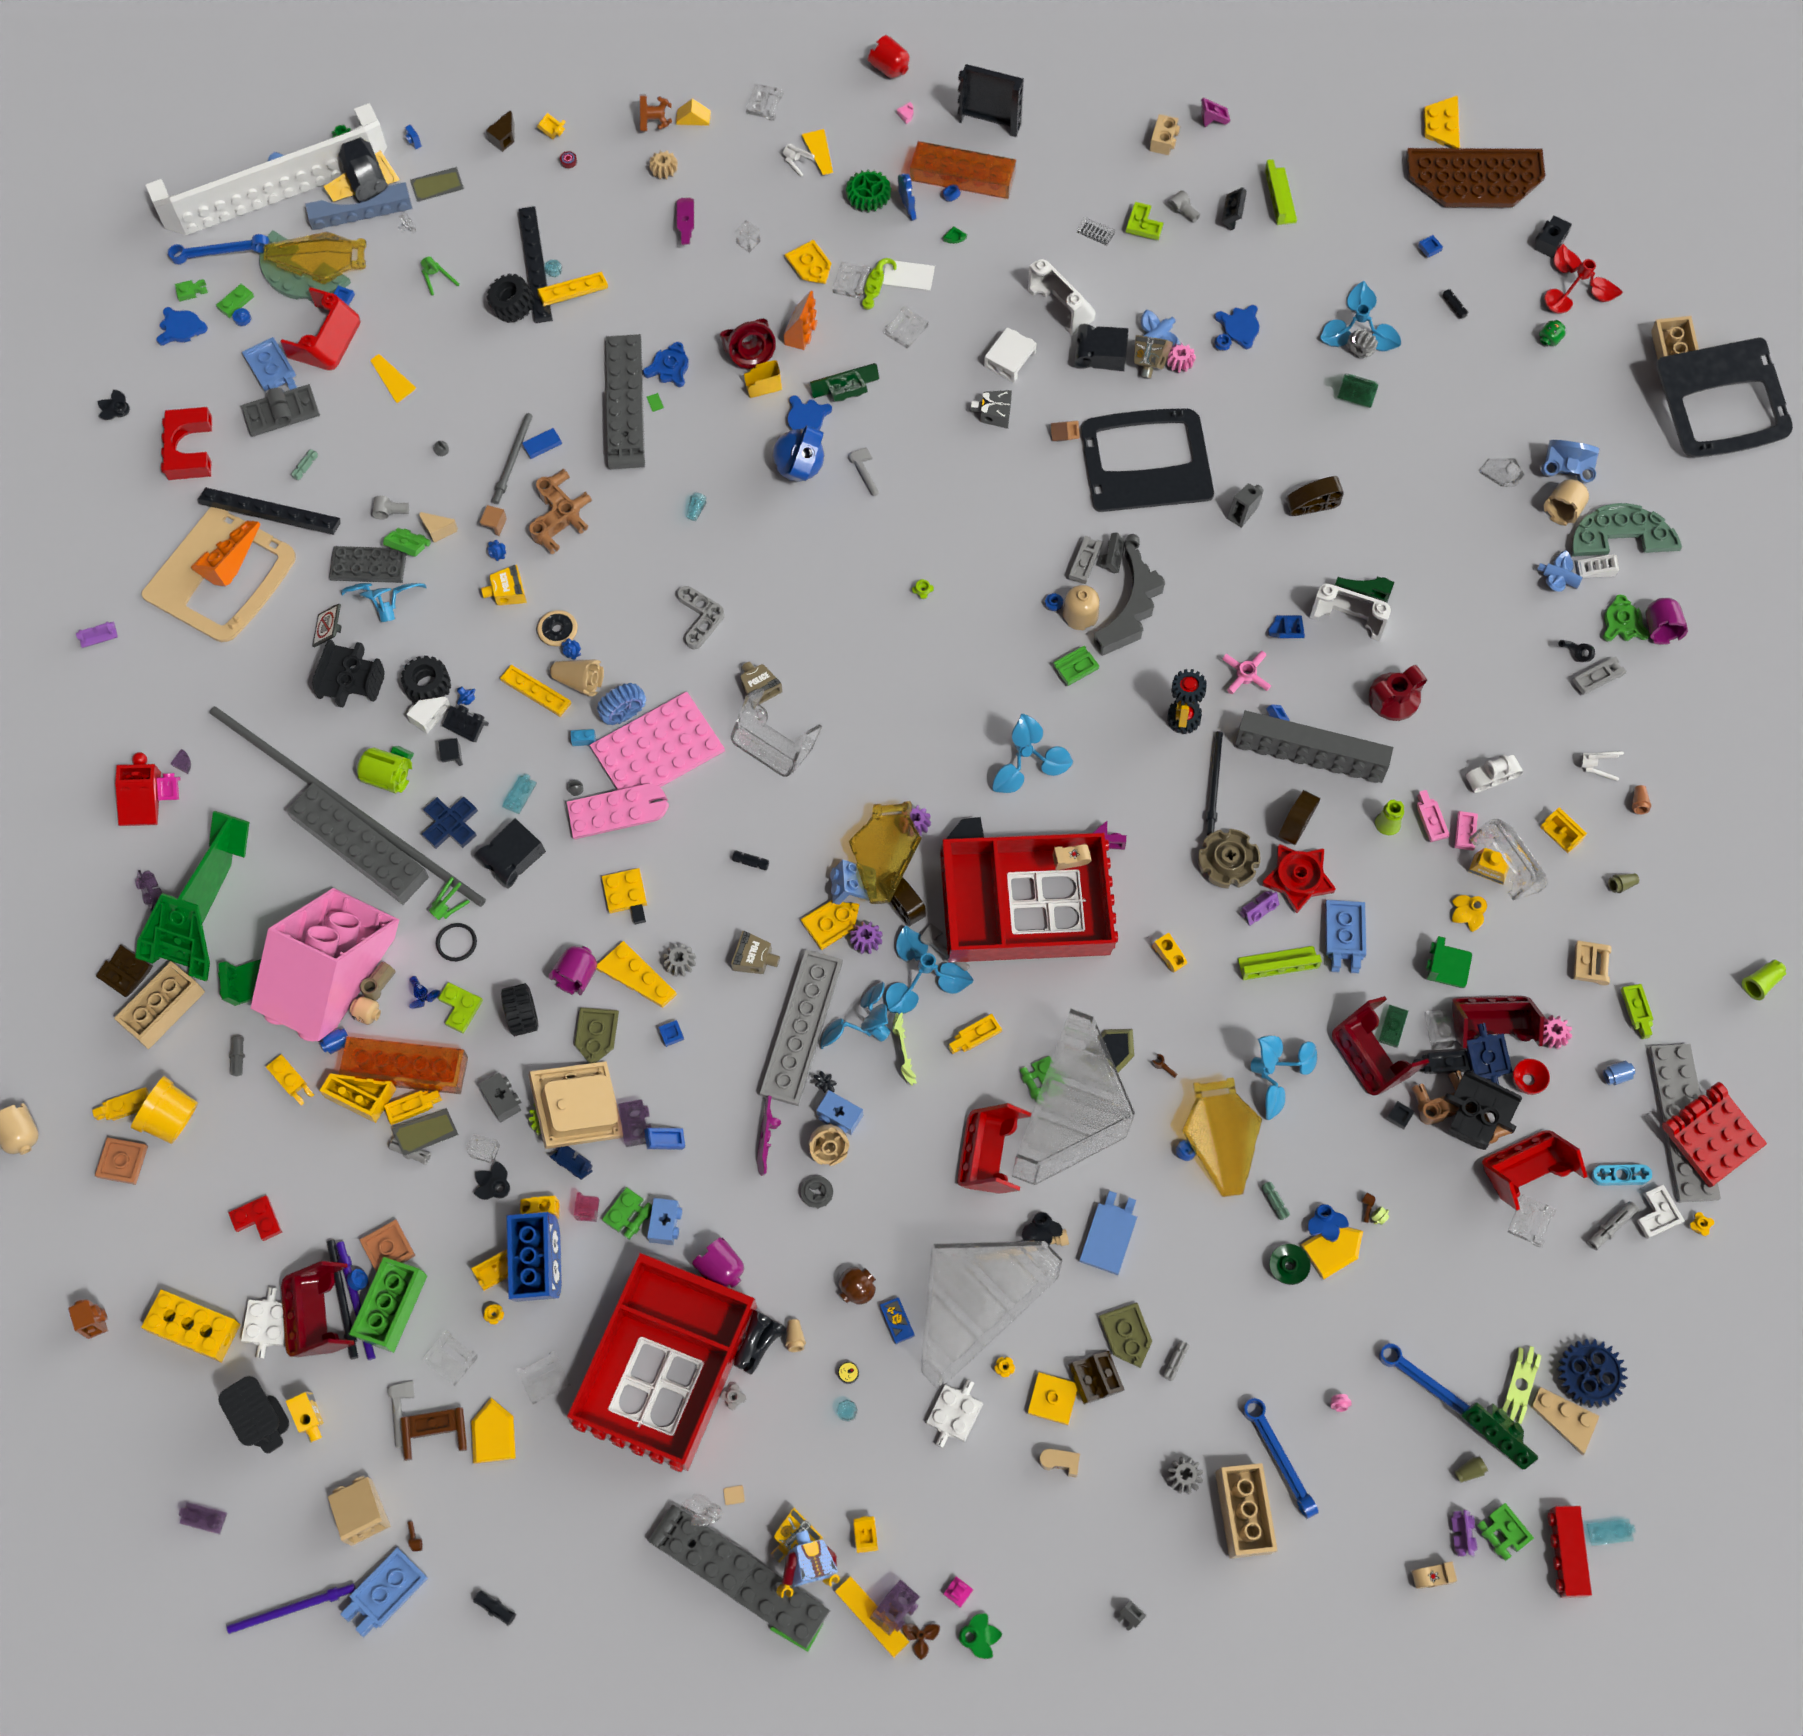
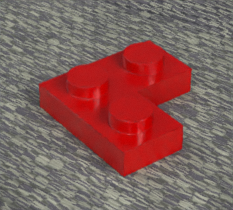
[228,1195,283,1241]

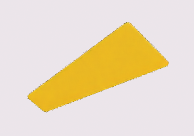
[802,129,833,175]
[371,354,416,403]

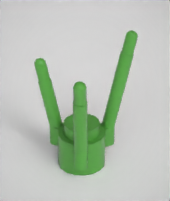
[421,256,459,295]
[429,877,470,920]

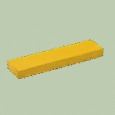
[537,271,608,306]
[500,665,571,717]
[835,1576,910,1658]

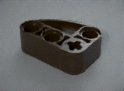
[1286,476,1344,516]
[1278,790,1321,845]
[879,872,926,927]

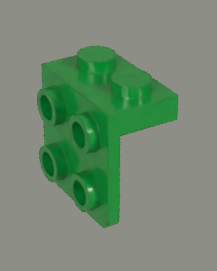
[1426,936,1472,988]
[218,959,261,1006]

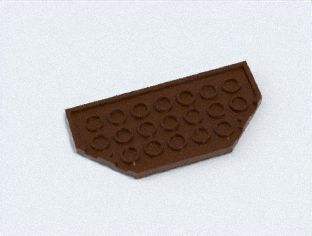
[1407,148,1546,208]

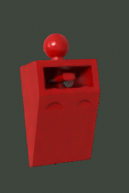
[115,752,161,826]

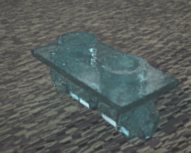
[502,773,537,814]
[1587,1519,1636,1546]

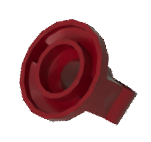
[720,318,776,369]
[1369,665,1427,721]

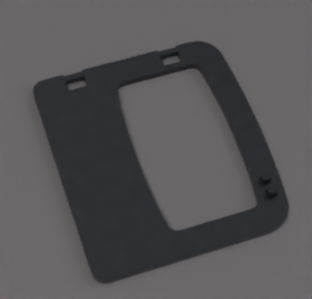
[1656,337,1793,458]
[1081,408,1214,512]

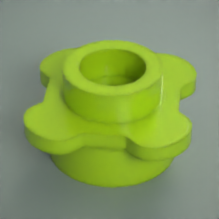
[912,579,934,599]

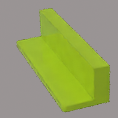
[1265,159,1297,225]
[1238,946,1322,980]

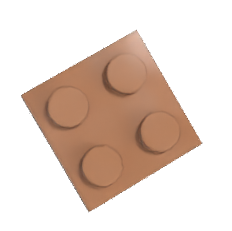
[95,1137,148,1185]
[360,1220,416,1273]

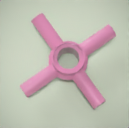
[1222,651,1272,694]

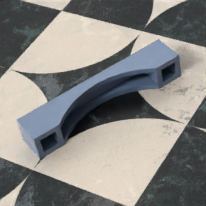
[305,182,413,230]

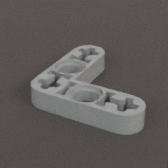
[678,586,724,649]

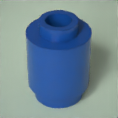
[320,1028,351,1055]

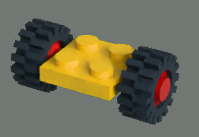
[1167,669,1207,734]

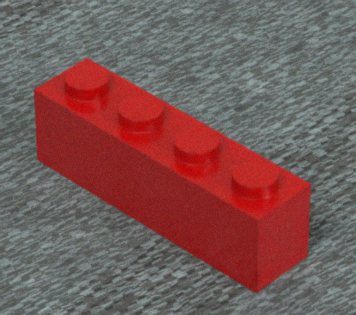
[1548,1506,1592,1598]

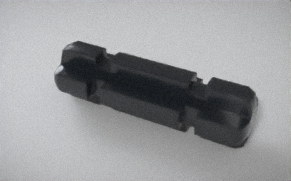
[1442,289,1468,319]
[732,850,769,870]

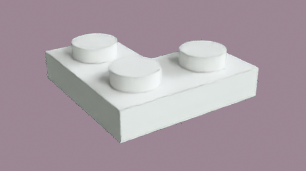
[1637,1185,1685,1239]

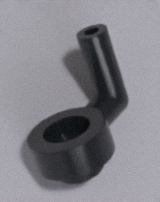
[1558,640,1595,662]

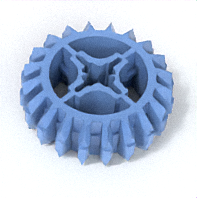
[597,683,647,725]

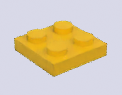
[602,868,647,914]

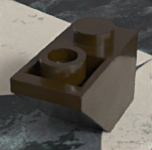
[486,110,515,152]

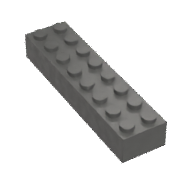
[1235,710,1394,783]
[286,783,429,905]

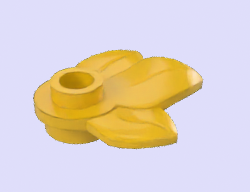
[1452,895,1487,932]

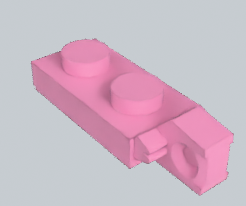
[1417,790,1450,843]

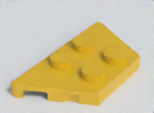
[1424,96,1460,148]

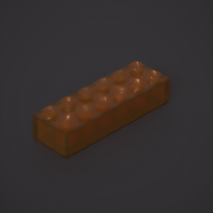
[910,141,1016,199]
[339,1037,468,1094]

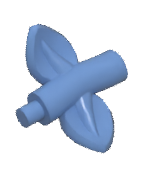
[1141,309,1180,347]
[1537,550,1583,592]

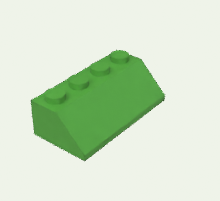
[349,1257,428,1353]

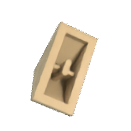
[419,512,458,543]

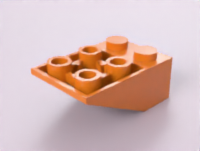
[784,291,817,350]

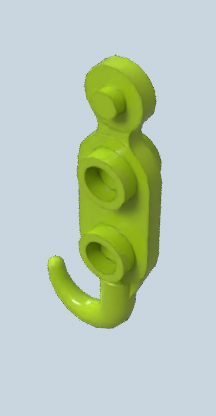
[862,258,897,309]

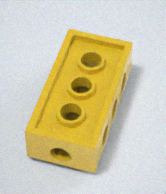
[141,1289,241,1363]

